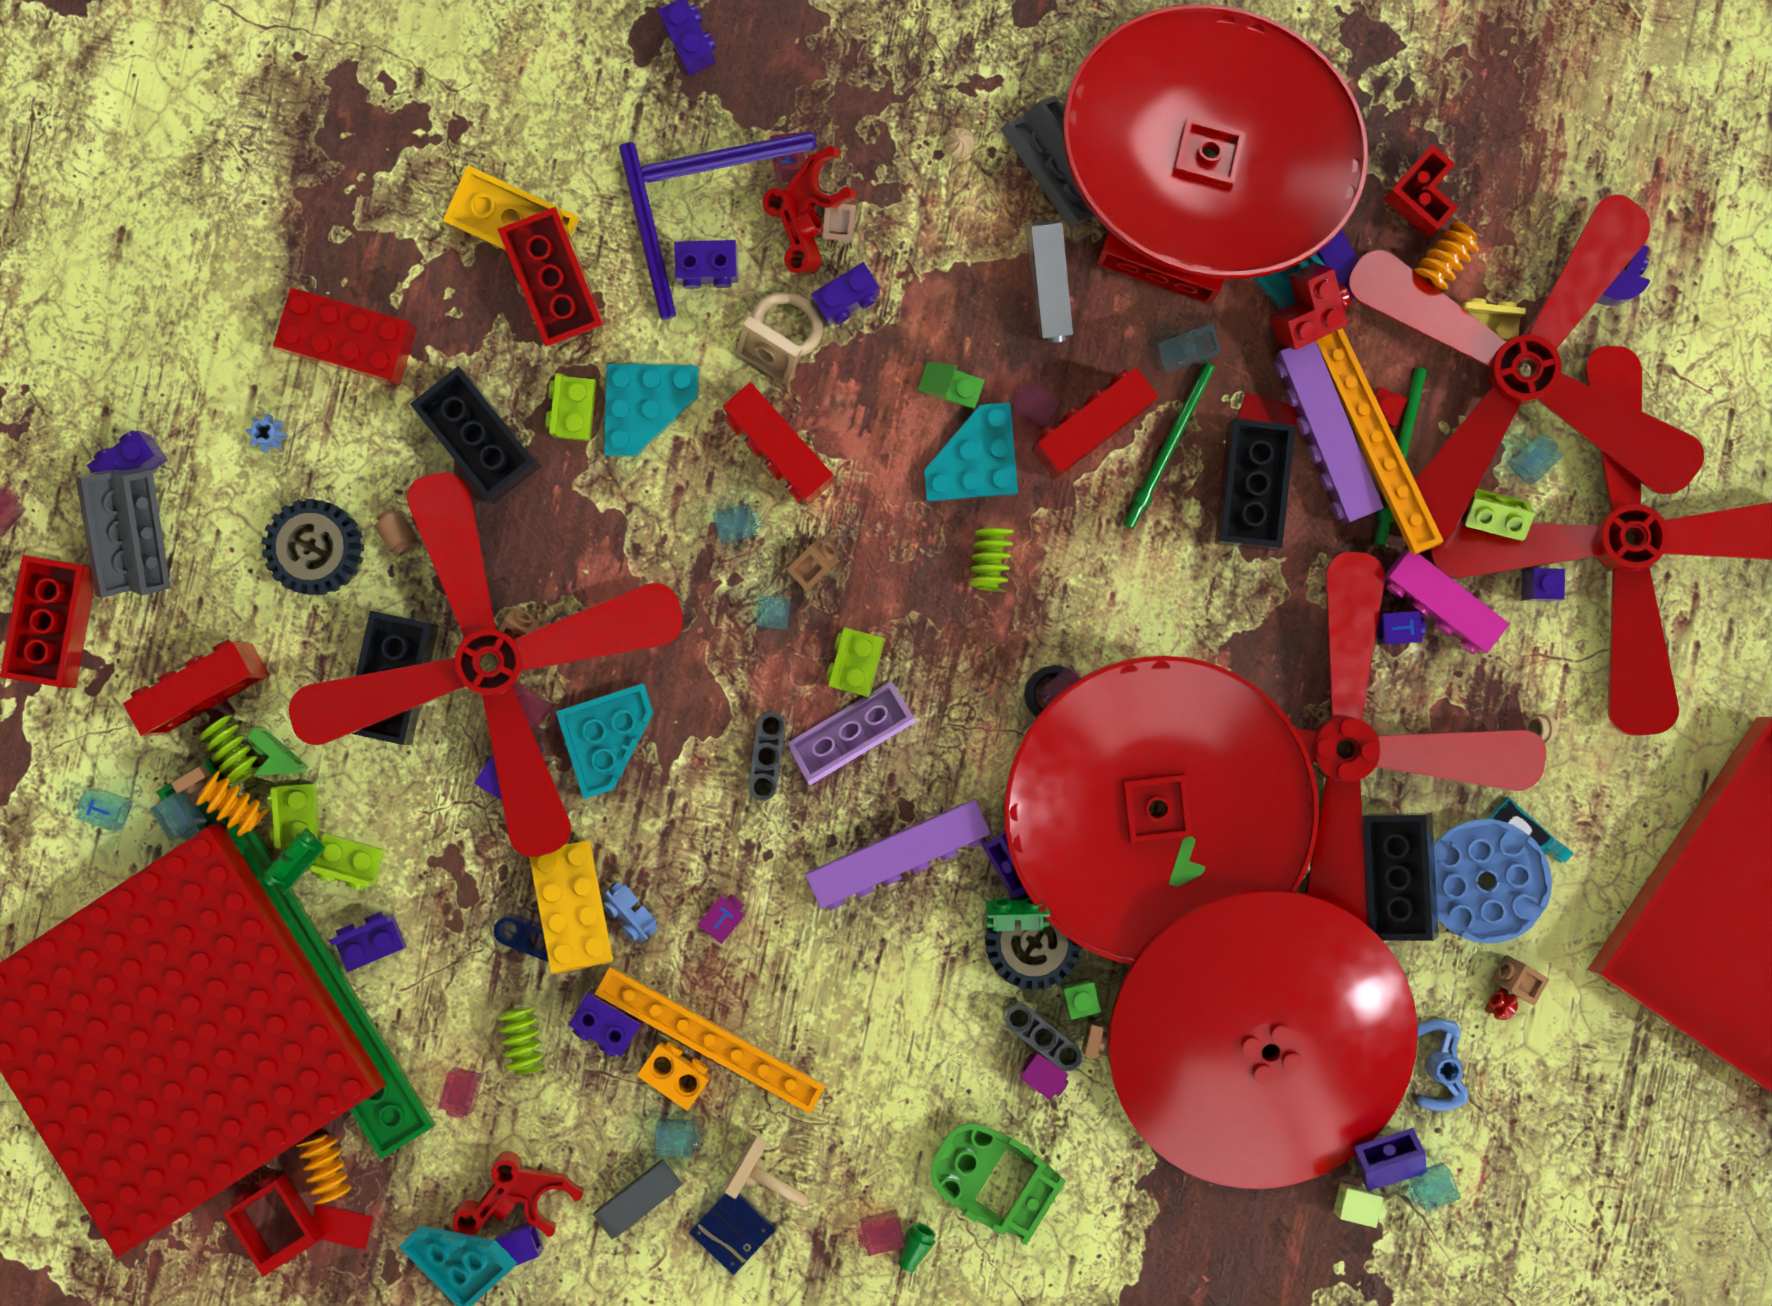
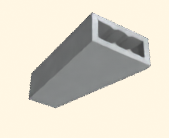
[1025,220,1073,343]

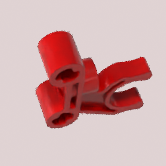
[762,145,857,275]
[452,1151,584,1237]

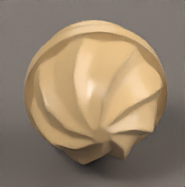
[944,128,975,159]
[1526,714,1559,744]

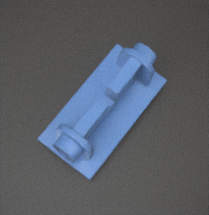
[601,882,659,944]

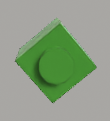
[1060,977,1101,1020]

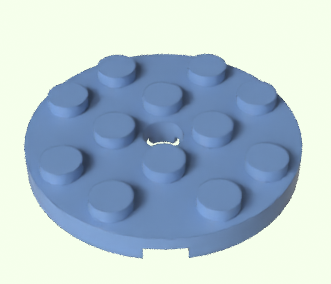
[1434,819,1552,943]

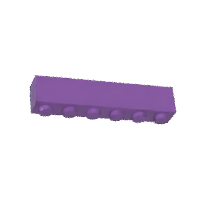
[1273,341,1384,525]
[806,799,991,911]

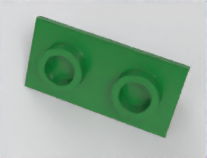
[262,828,326,895]
[986,898,1050,931]

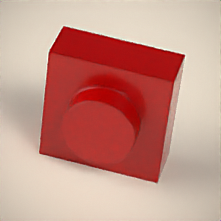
[1374,386,1408,428]

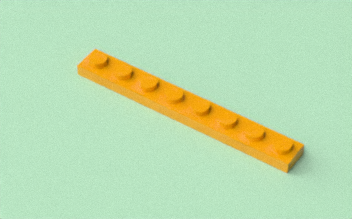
[1316,328,1444,556]
[595,966,825,1114]

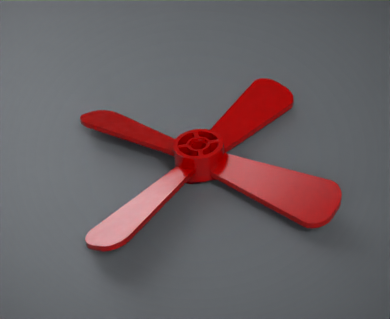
[1348,194,1704,540]
[1429,346,1772,736]
[289,473,683,857]
[1295,552,1546,926]

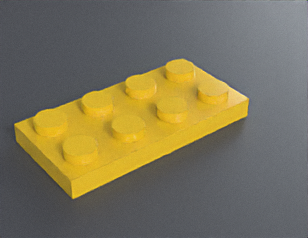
[442,165,580,251]
[529,840,613,975]

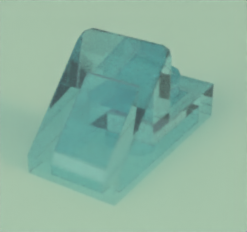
[1158,324,1221,373]

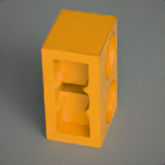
[637,1040,711,1111]

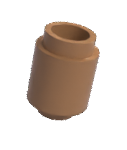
[374,509,418,557]

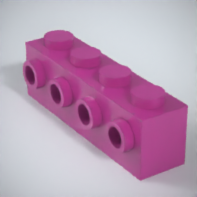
[1385,549,1510,655]

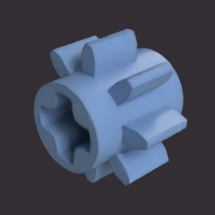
[246,414,288,453]

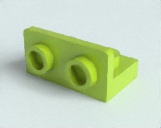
[545,373,597,441]
[1465,488,1535,541]
[827,627,885,698]
[267,783,320,849]
[309,833,385,891]

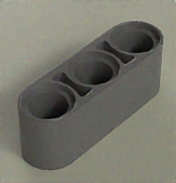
[749,712,786,801]
[1004,1001,1082,1071]
[593,1159,682,1240]

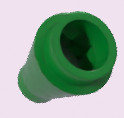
[898,1222,936,1272]

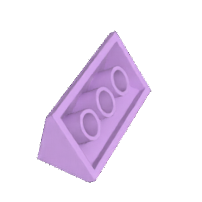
[787,681,917,785]

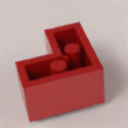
[1383,144,1458,239]
[1270,263,1348,350]

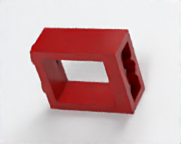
[223,1173,324,1277]

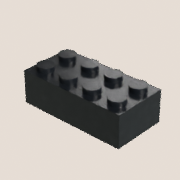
[410,366,542,504]
[1214,418,1295,551]
[351,611,439,745]
[1363,812,1439,941]

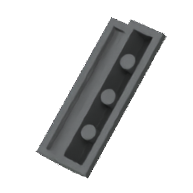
[1000,96,1095,229]
[75,469,171,598]

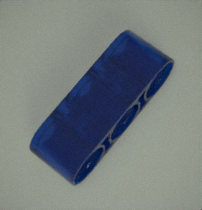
[493,914,549,962]

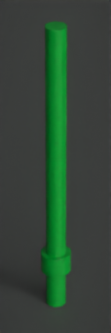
[1123,362,1215,530]
[1373,367,1427,547]

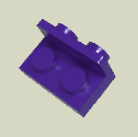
[329,911,407,972]

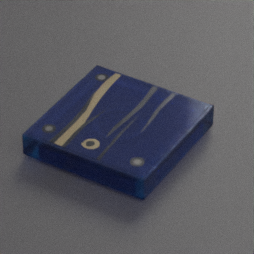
[689,1192,776,1276]

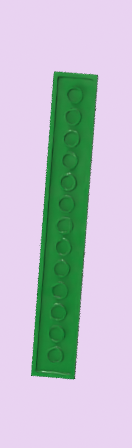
[156,759,436,1160]

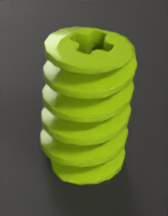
[969,527,1014,592]
[199,715,261,784]
[497,1006,545,1074]

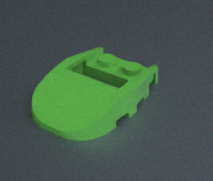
[931,1123,1066,1245]

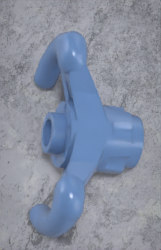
[1416,1019,1468,1111]

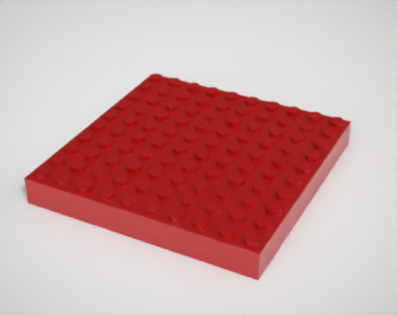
[1587,717,1772,1095]
[0,823,387,1258]

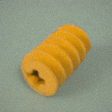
[1413,222,1479,291]
[196,770,269,837]
[296,1134,351,1205]

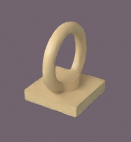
[735,292,823,386]
[722,1134,810,1208]

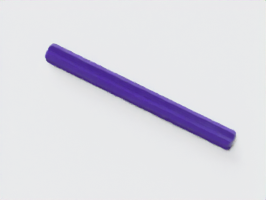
[641,131,817,183]
[619,142,676,320]

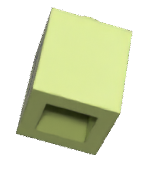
[1333,1181,1385,1228]

